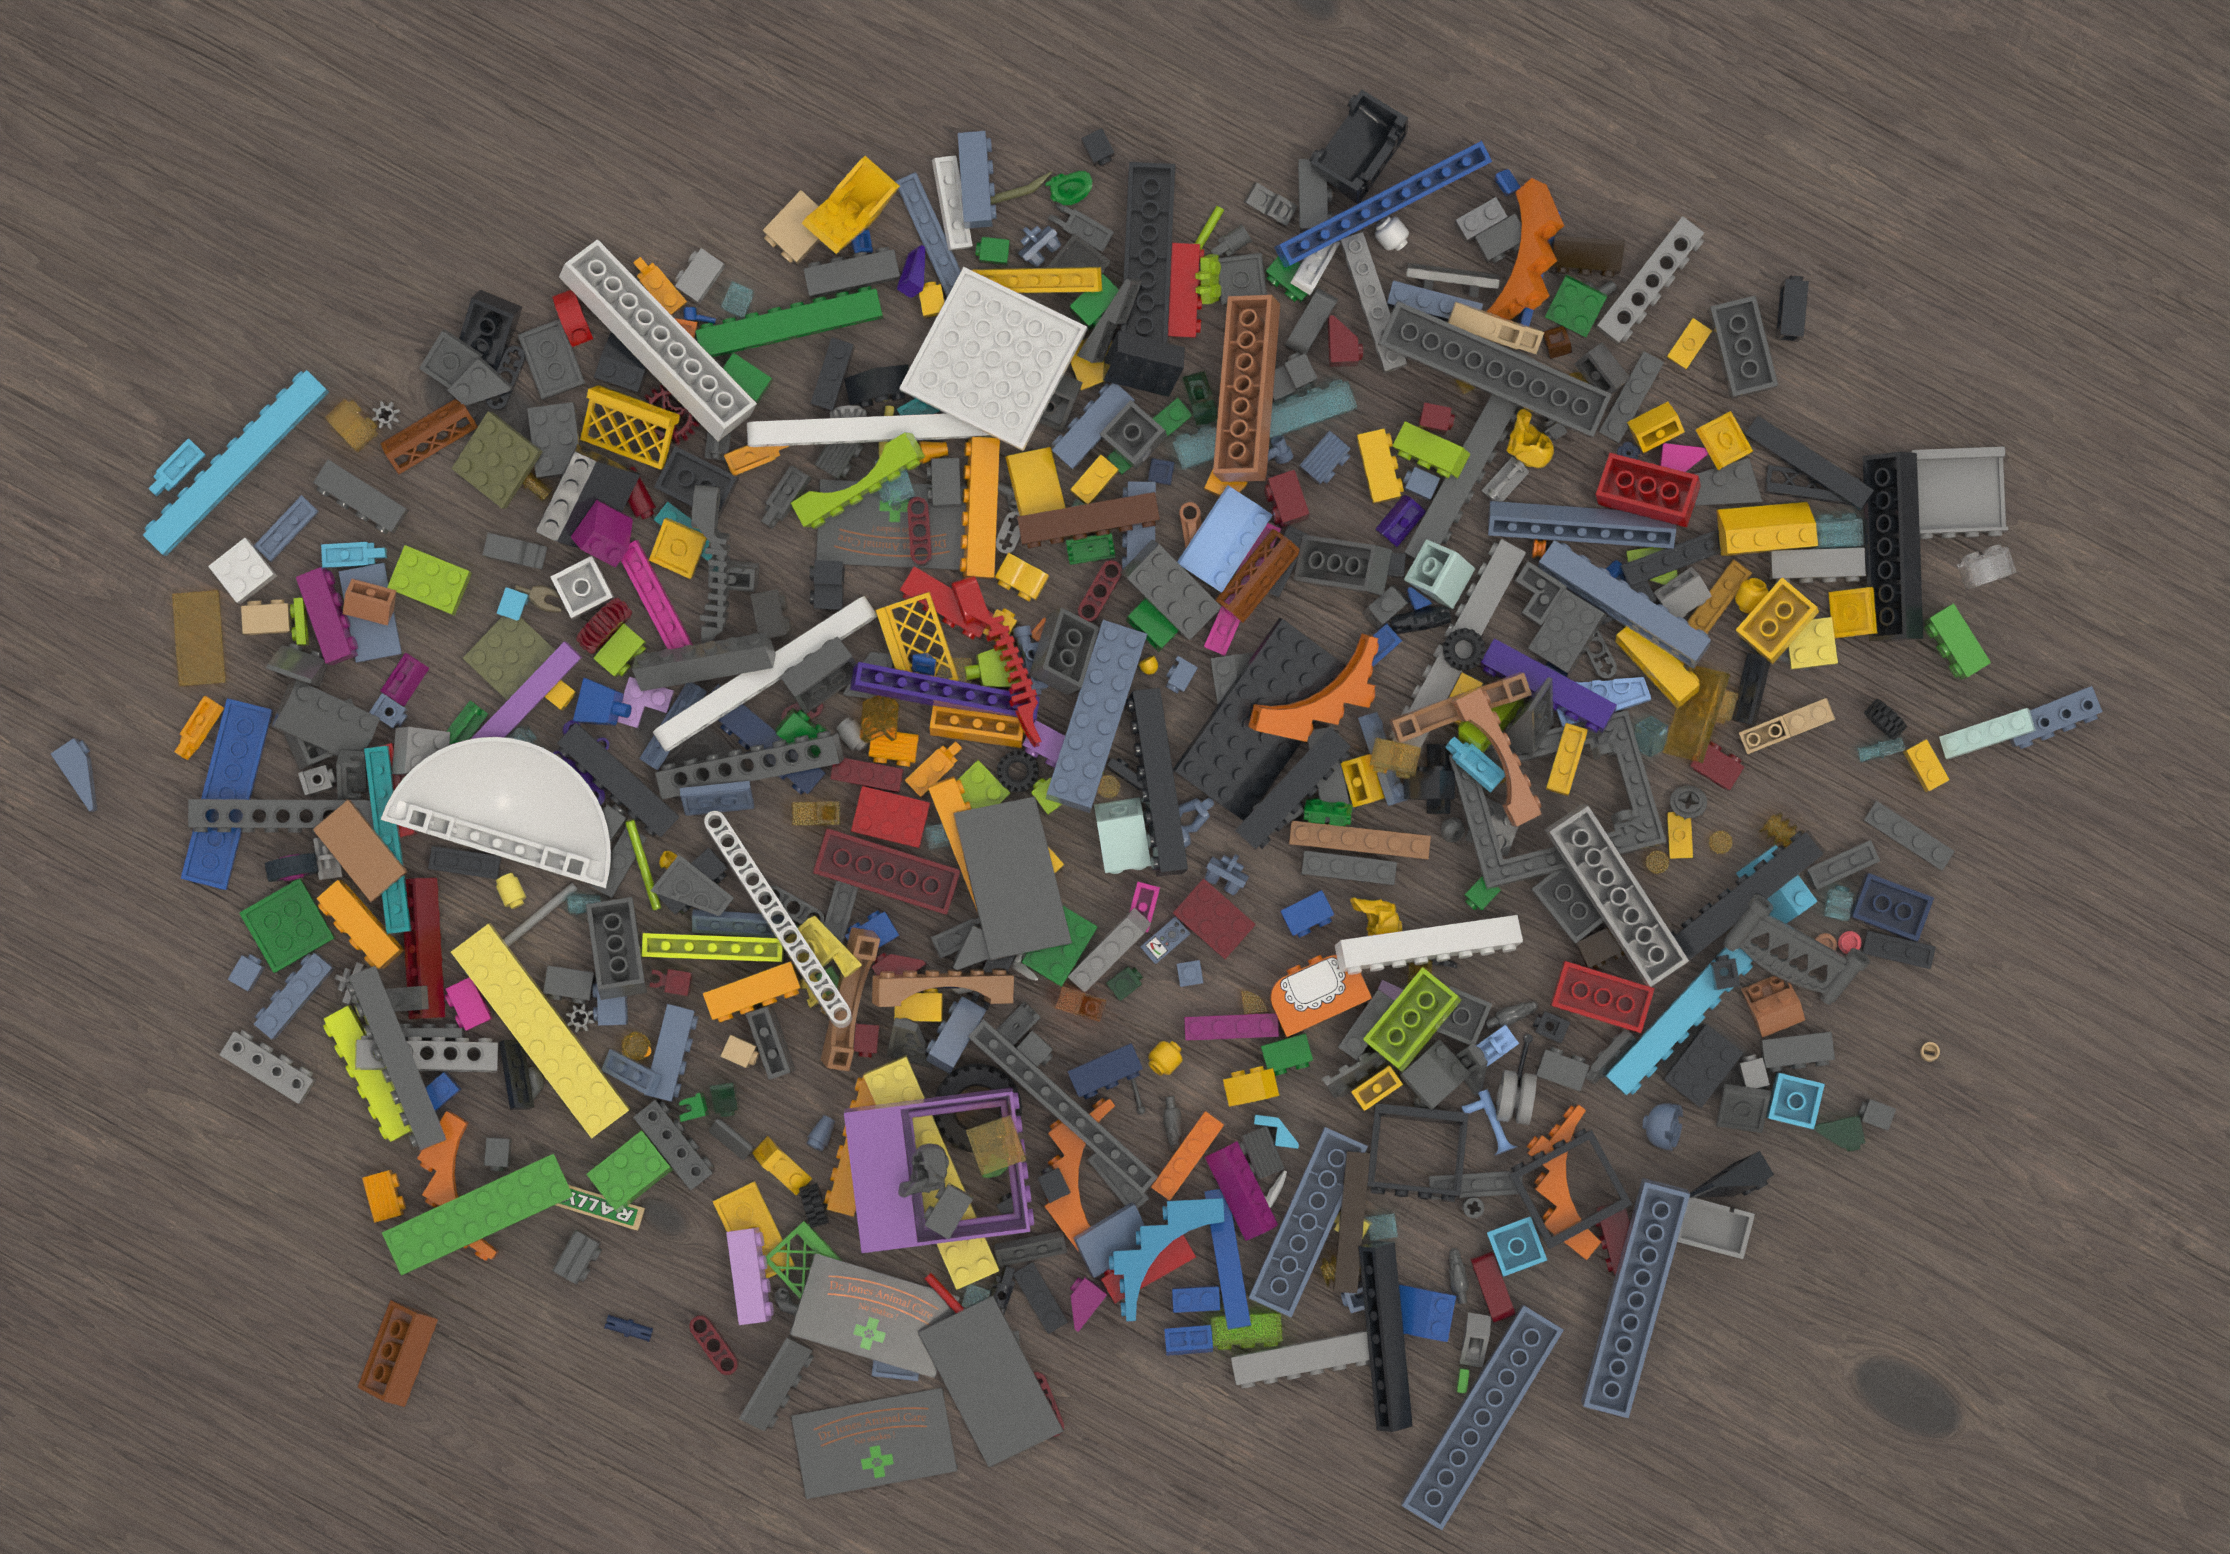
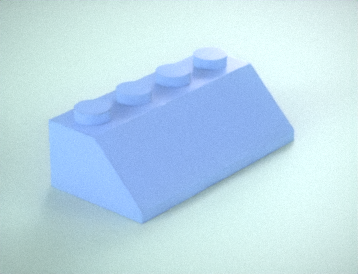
[1177,485,1273,593]

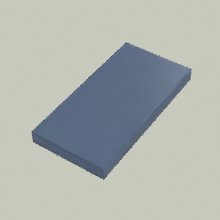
[339,563,402,663]

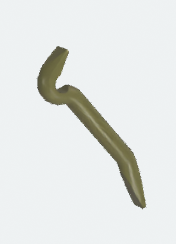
[991,172,1052,205]

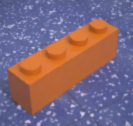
[1151,1111,1224,1201]

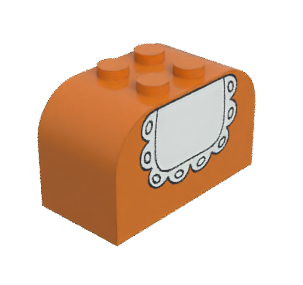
[1270,955,1372,1037]

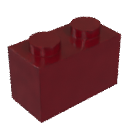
[1418,403,1455,435]
[1688,741,1744,791]

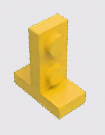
[752,1136,812,1195]

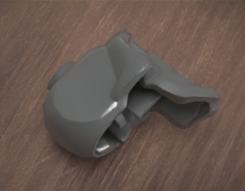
[898,1143,949,1198]

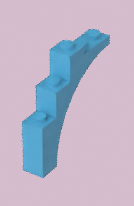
[1109,1198,1224,1321]

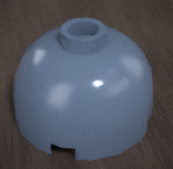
[1643,1103,1683,1151]

